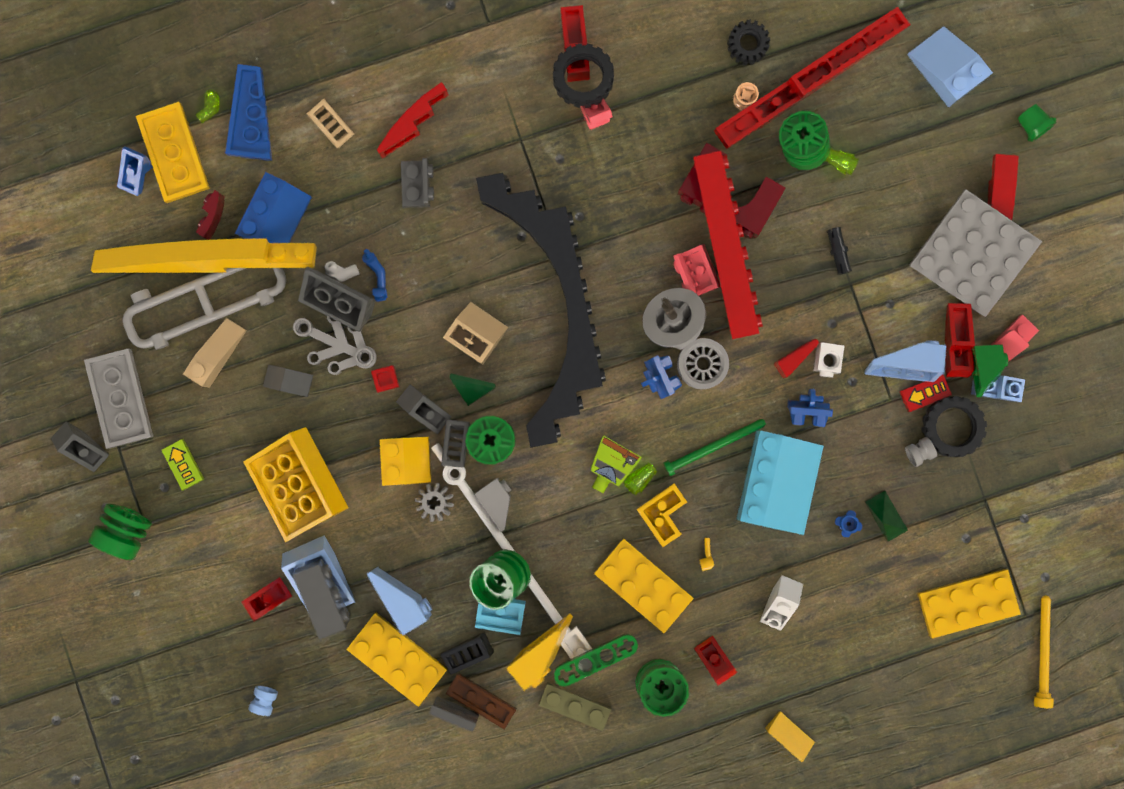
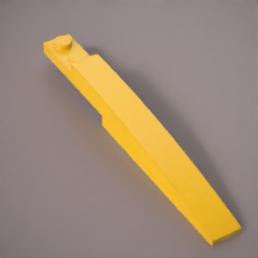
[91,238,317,273]

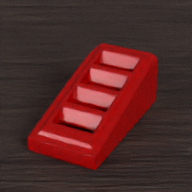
[774,339,819,378]

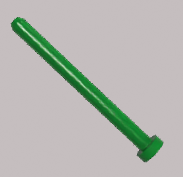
[663,419,766,477]

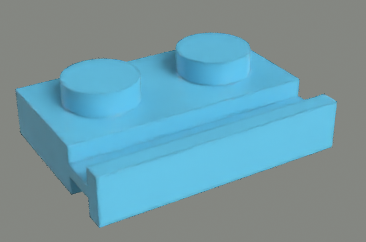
[475,599,526,635]

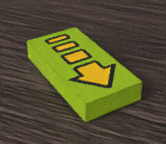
[162,439,205,490]

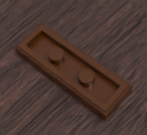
[445,673,517,730]

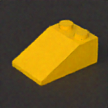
[506,613,573,690]

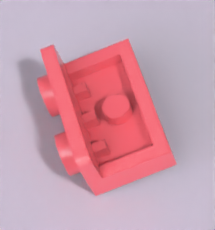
[673,244,721,296]

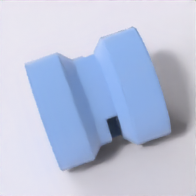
[248,685,278,716]

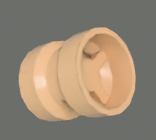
[733,82,759,110]

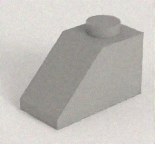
[474,478,511,532]

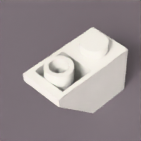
[760,575,803,630]

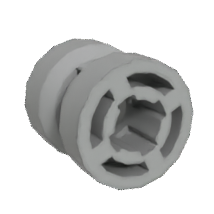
[905,437,937,467]

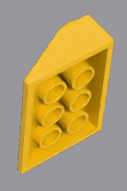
[243,427,349,542]

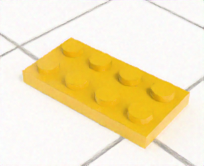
[136,102,210,203]
[594,538,694,633]
[917,569,1021,638]
[346,612,447,707]

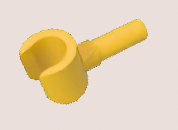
[699,538,714,571]

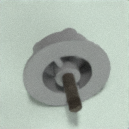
[643,288,706,350]

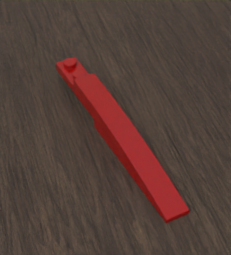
[714,7,910,149]

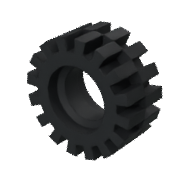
[727,20,770,65]

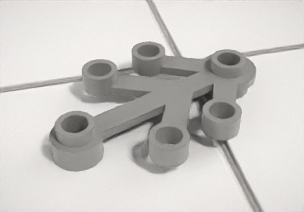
[293,316,377,375]

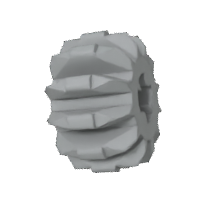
[415,483,454,522]

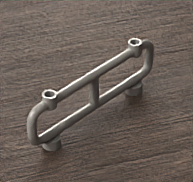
[122,268,286,350]

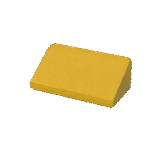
[765,711,815,762]

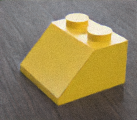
[380,437,431,486]

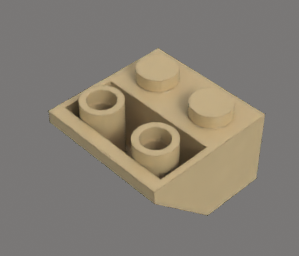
[443,302,508,365]

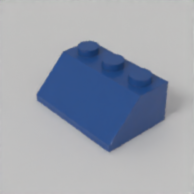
[235,172,312,243]

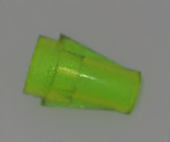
[825,148,859,175]
[623,462,657,496]

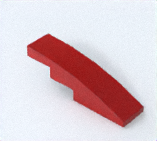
[377,82,449,159]
[987,154,1019,220]

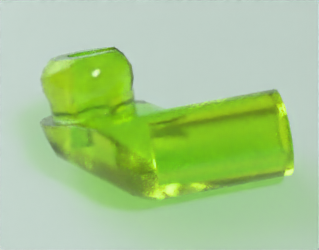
[195,89,220,124]

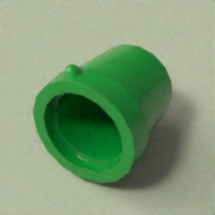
[1017,104,1057,142]

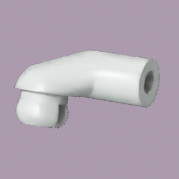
[325,261,360,282]

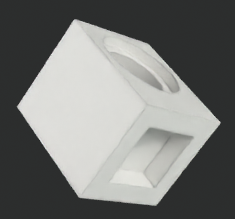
[813,342,844,378]

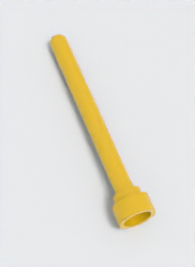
[1034,595,1054,708]

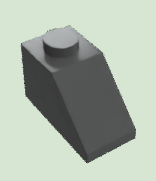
[396,384,451,435]
[51,421,109,472]

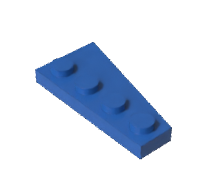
[225,64,272,161]

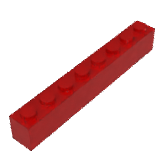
[693,151,763,339]

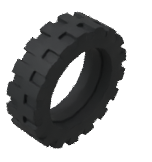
[553,43,614,108]
[921,396,987,457]

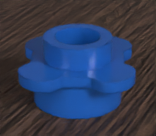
[835,510,862,537]

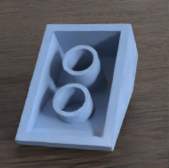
[907,26,993,108]
[864,340,946,382]
[281,536,355,608]
[367,567,432,635]

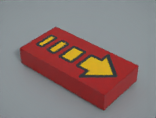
[899,374,952,412]

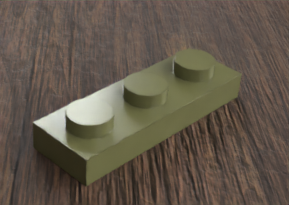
[539,682,611,731]

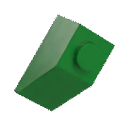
[972,345,1008,397]

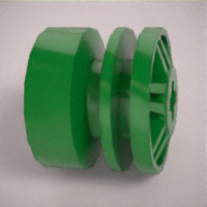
[779,111,830,170]
[466,416,516,464]
[88,503,152,560]
[470,549,531,610]
[635,659,689,717]

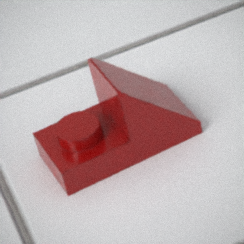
[241,577,292,621]
[694,636,737,686]

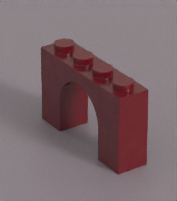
[677,142,786,239]

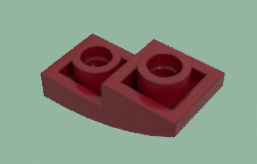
[196,190,225,240]

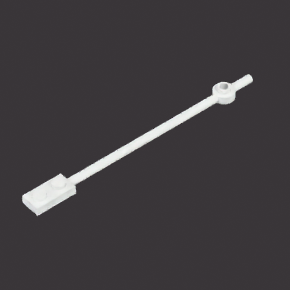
[431,443,593,671]

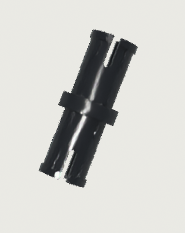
[826,227,852,275]

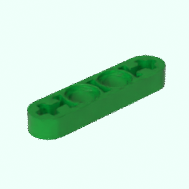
[554,633,638,686]

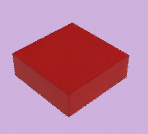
[371,365,400,393]

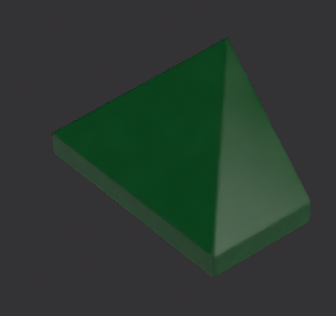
[449,373,496,406]
[865,491,908,542]

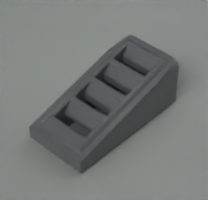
[441,420,470,468]

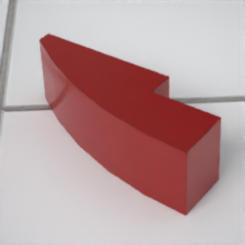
[560,5,590,82]
[945,303,975,377]

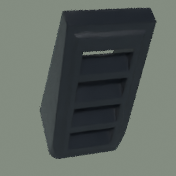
[440,632,494,675]

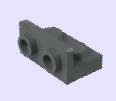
[401,158,434,208]

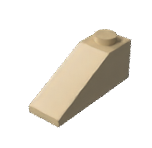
[183,318,247,388]

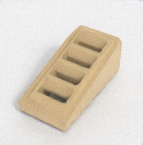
[306,99,354,149]

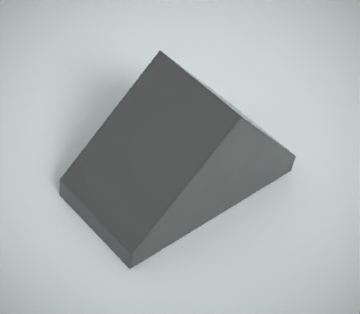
[263,364,313,397]

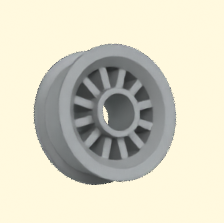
[677,338,729,389]

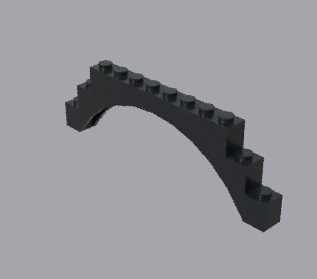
[476,173,606,448]

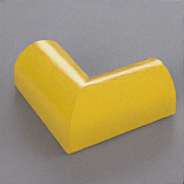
[637,483,687,547]

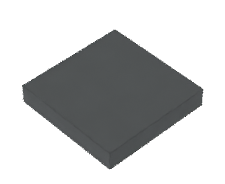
[430,696,479,732]

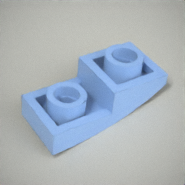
[971,376,1025,402]

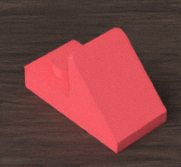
[580,98,613,129]
[991,315,1039,362]

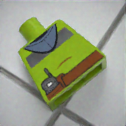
[590,436,642,494]

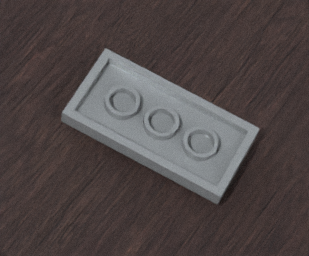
[84,348,153,449]

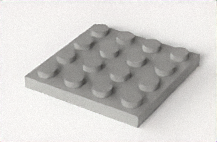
[909,189,1042,317]

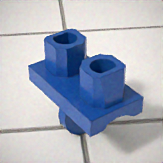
[641,356,682,399]
[787,389,833,427]

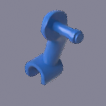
[362,249,387,301]

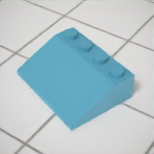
[737,430,823,535]

